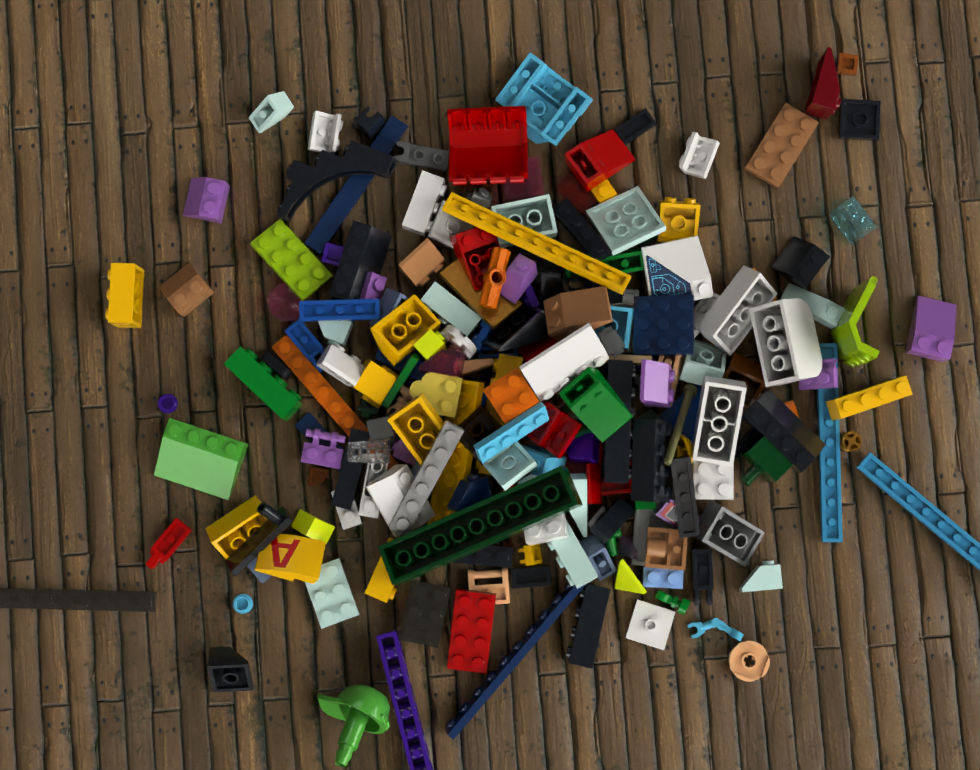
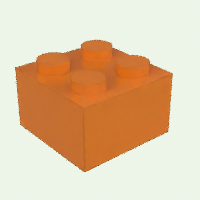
[483,368,539,425]

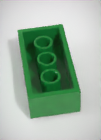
[224,346,303,421]

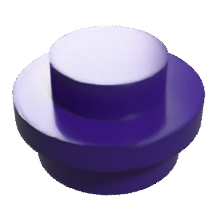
[158,394,178,413]

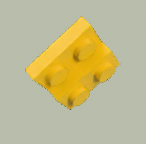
[657,197,701,242]

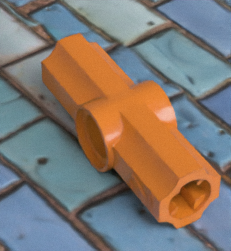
[478,247,511,309]

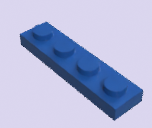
[299,299,380,322]

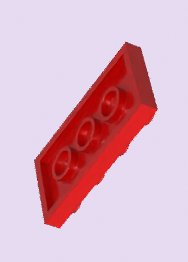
[447,588,496,674]

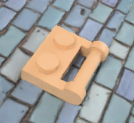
[468,567,510,604]

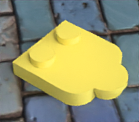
[409,372,463,418]

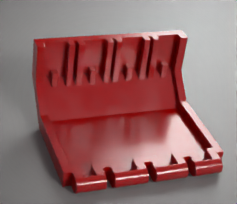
[447,106,528,186]

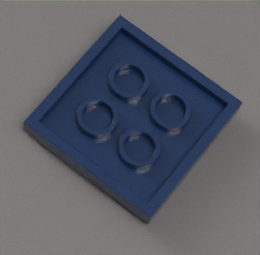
[633,295,694,356]

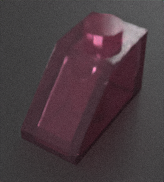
[418,347,466,378]

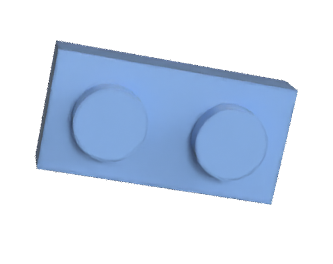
[642,566,684,589]

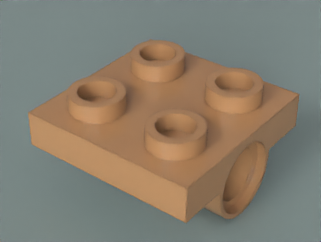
[644,527,688,571]

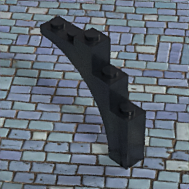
[277,140,398,223]

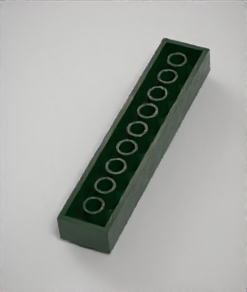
[378,466,583,585]

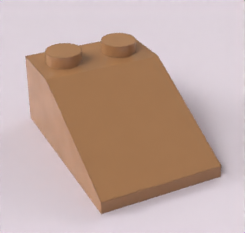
[543,286,613,342]

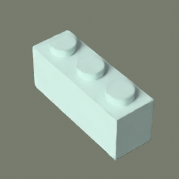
[421,282,482,337]

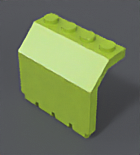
[830,276,880,368]

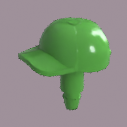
[316,684,390,767]

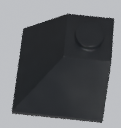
[207,646,254,692]

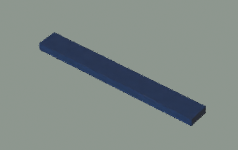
[305,116,408,255]

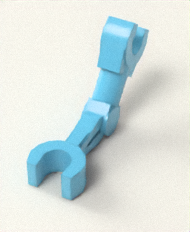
[687,618,744,641]

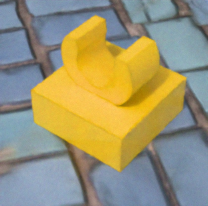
[518,544,543,566]

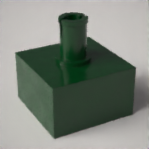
[740,436,793,487]

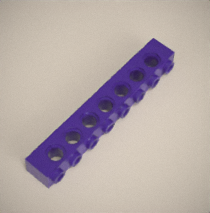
[376,630,433,770]

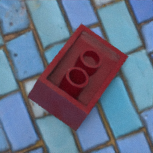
[804,47,841,120]

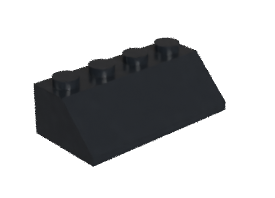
[329,220,392,300]
[741,388,826,473]

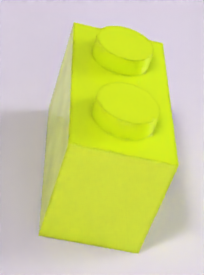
[413,329,447,365]

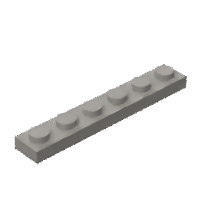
[389,420,464,535]

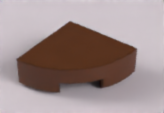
[307,466,330,486]

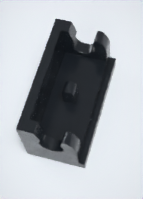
[353,107,385,141]

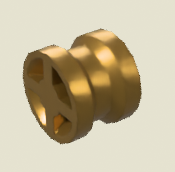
[840,431,862,452]

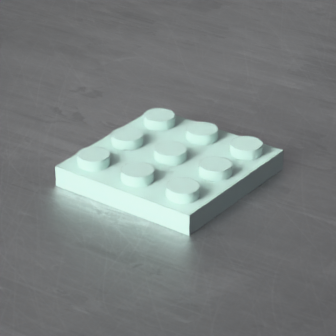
[586,186,666,256]

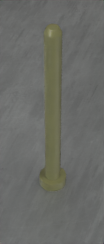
[664,384,698,465]

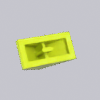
[291,509,335,545]

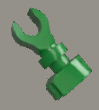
[655,590,691,615]

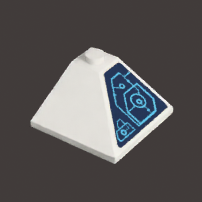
[641,235,714,301]

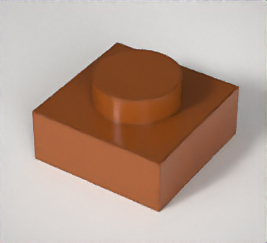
[836,53,859,76]

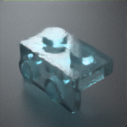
[829,196,877,245]

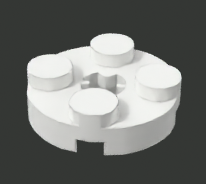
[441,325,477,360]

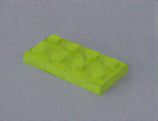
[250,219,333,301]

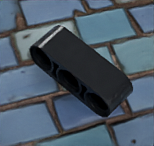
[589,496,636,544]

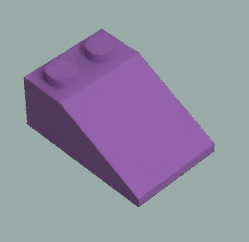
[905,296,957,362]

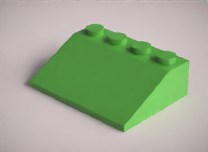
[154,418,249,500]

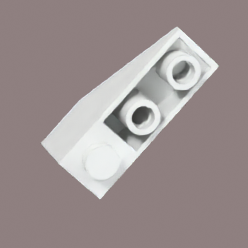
[358,455,389,519]

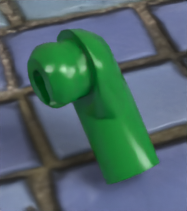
[606,528,622,557]

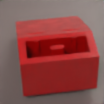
[564,129,636,192]
[449,227,508,291]

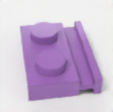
[798,358,838,390]

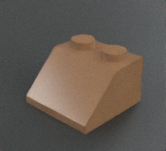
[398,238,445,288]
[159,262,215,317]

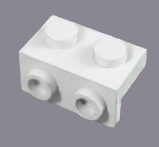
[308,111,343,154]
[679,131,720,179]

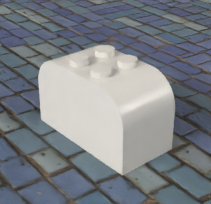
[749,298,822,387]
[692,376,747,466]

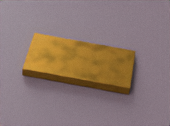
[439,259,522,330]

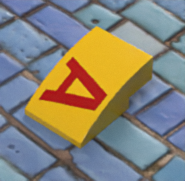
[254,534,326,584]

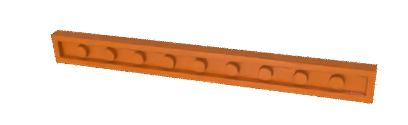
[272,335,399,470]

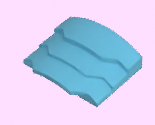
[495,52,593,146]

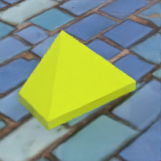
[614,559,647,594]

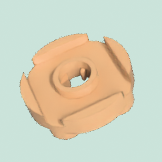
[728,640,770,682]

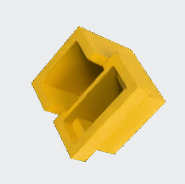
[351,359,399,409]

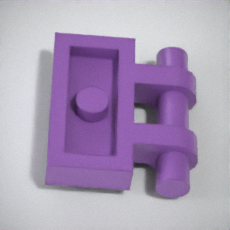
[301,428,346,469]

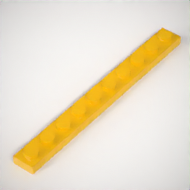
[442,192,632,295]

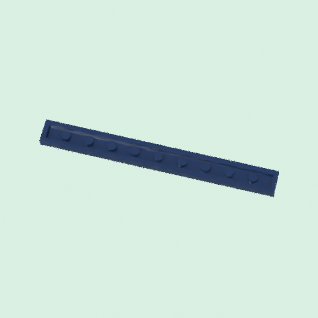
[445,581,585,740]

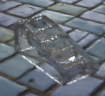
[347,439,390,463]

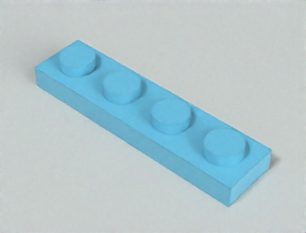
[473,402,549,463]

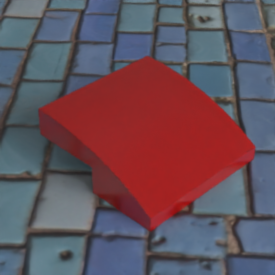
[526,401,582,459]

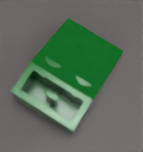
[559,367,633,442]

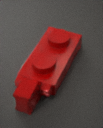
[146,517,193,569]

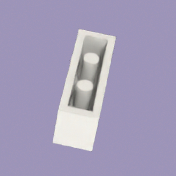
[402,170,447,237]

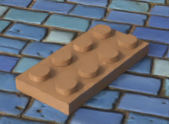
[744,103,819,189]

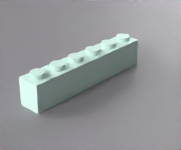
[517,474,598,589]

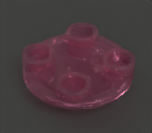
[267,283,306,321]

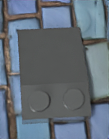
[694,500,765,567]

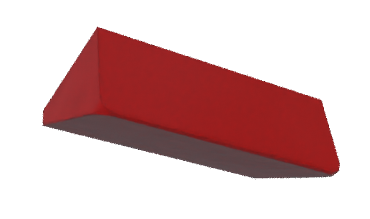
[585,463,601,504]

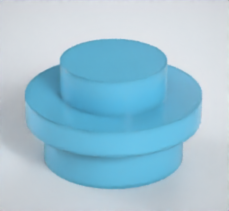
[233,594,253,614]

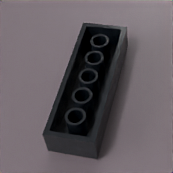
[601,360,636,484]

